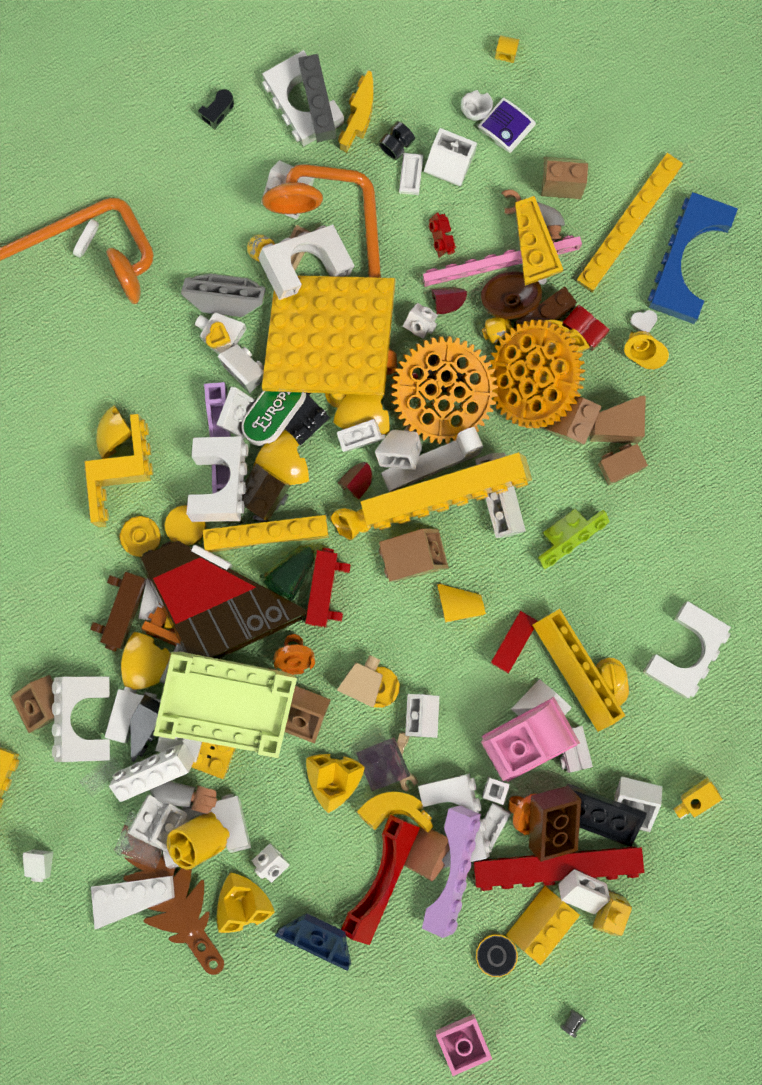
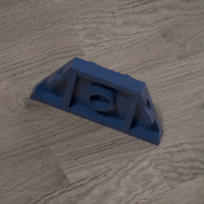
[275,913,351,971]

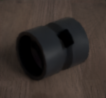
[378,121,415,160]

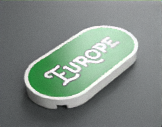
[242,391,306,446]

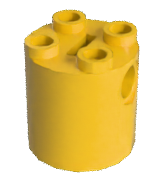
[167,812,230,870]

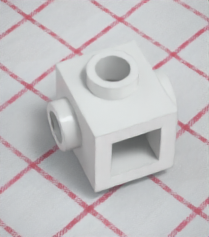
[403,303,438,339]
[252,844,290,883]

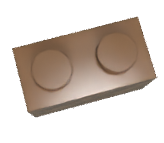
[598,443,648,486]

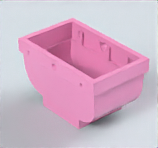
[481,697,580,782]

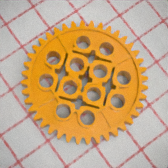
[488,320,585,428]
[390,336,498,444]

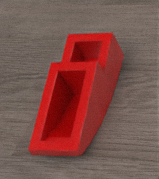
[490,610,538,674]

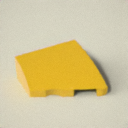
[437,584,486,623]

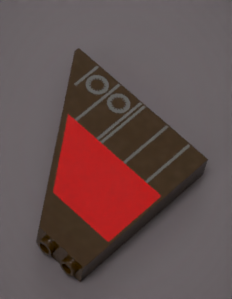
[140,540,307,659]

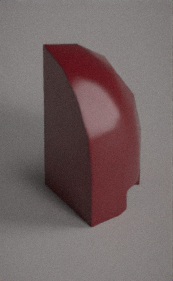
[432,287,467,315]
[337,462,372,499]

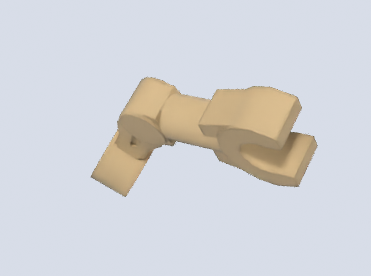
[391,732,418,791]

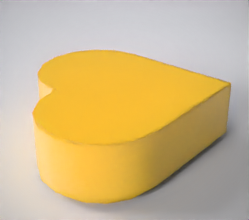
[206,322,231,349]

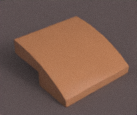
[404,828,450,881]

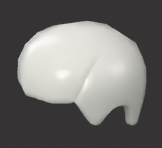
[461,90,493,121]

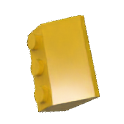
[506,886,580,966]

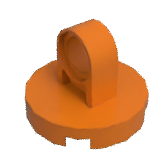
[273,634,315,675]
[508,794,535,835]

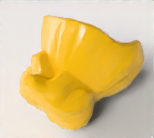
[331,508,371,540]

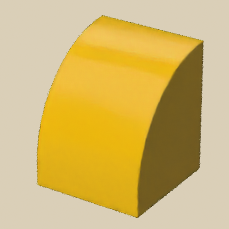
[495,35,520,63]

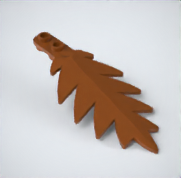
[122,827,224,975]

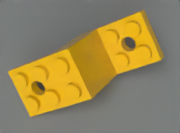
[85,414,153,528]

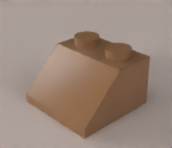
[11,675,54,733]
[285,686,331,744]

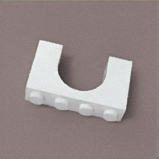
[262,50,344,147]
[258,225,354,300]
[187,436,248,522]
[643,601,731,699]
[52,677,110,762]
[105,687,161,743]
[418,773,492,868]
[163,794,251,869]

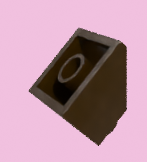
[242,463,291,520]

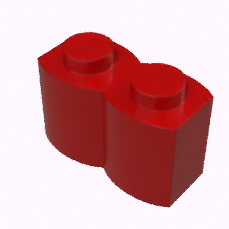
[562,304,609,351]

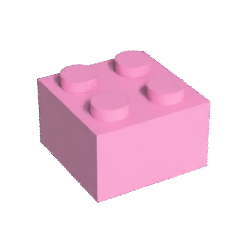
[435,1014,492,1076]

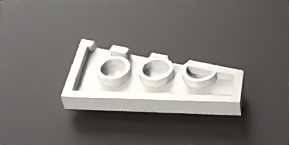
[91,876,175,929]

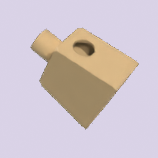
[337,655,383,708]

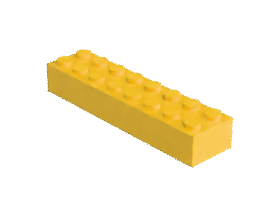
[360,452,532,530]

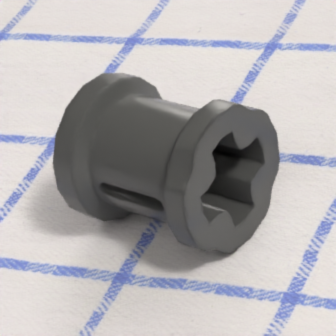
[560,1009,587,1038]

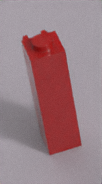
[305,548,351,628]

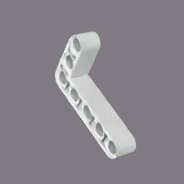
[381,427,483,492]

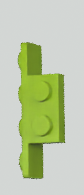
[538,509,610,569]

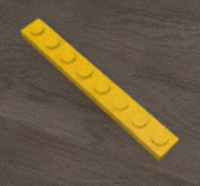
[576,153,684,293]

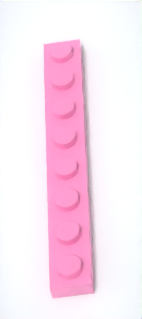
[423,235,582,287]

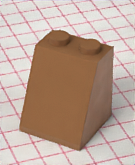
[541,157,588,199]
[540,392,602,444]
[589,396,646,444]
[379,529,449,582]

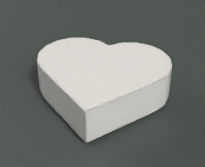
[630,310,657,332]

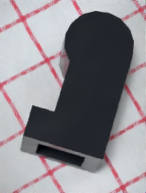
[198,89,234,130]

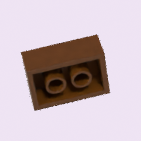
[529,786,581,862]

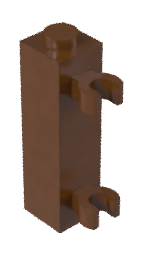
[90,572,147,652]

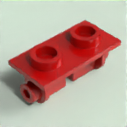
[429,212,456,258]

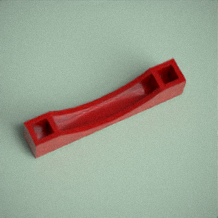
[341,815,420,945]

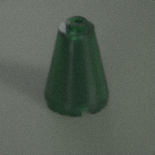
[260,545,315,602]

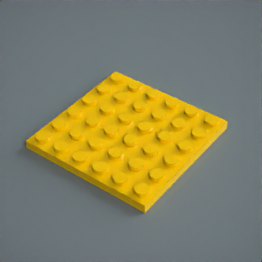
[262,276,396,395]

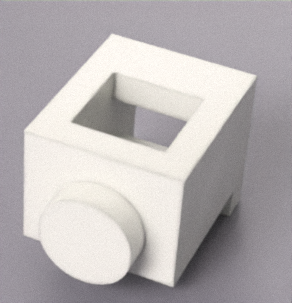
[482,777,510,805]

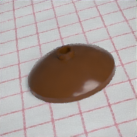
[481,272,542,319]

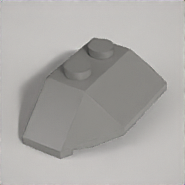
[181,274,265,317]

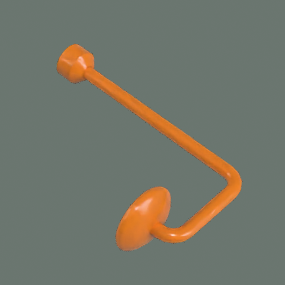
[262,164,398,375]
[0,198,154,304]

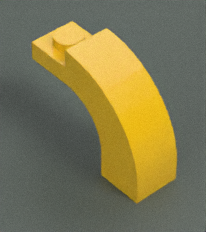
[357,792,433,833]

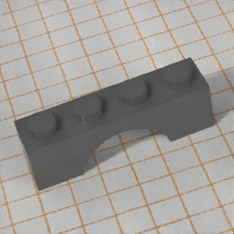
[298,54,336,143]

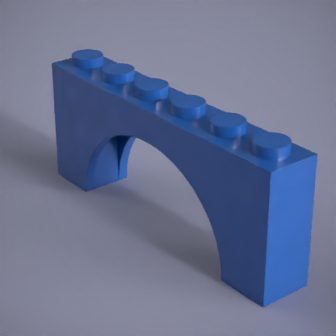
[648,192,738,324]

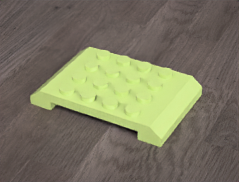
[153,652,297,758]

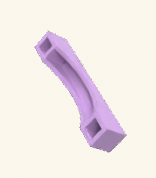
[204,382,231,494]
[422,806,481,938]

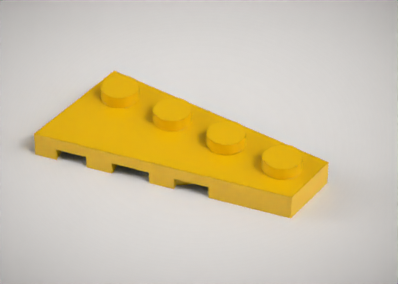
[515,196,564,286]

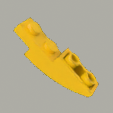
[338,70,374,153]

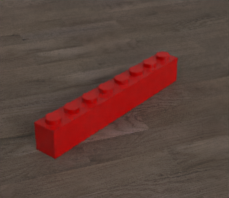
[473,846,645,891]

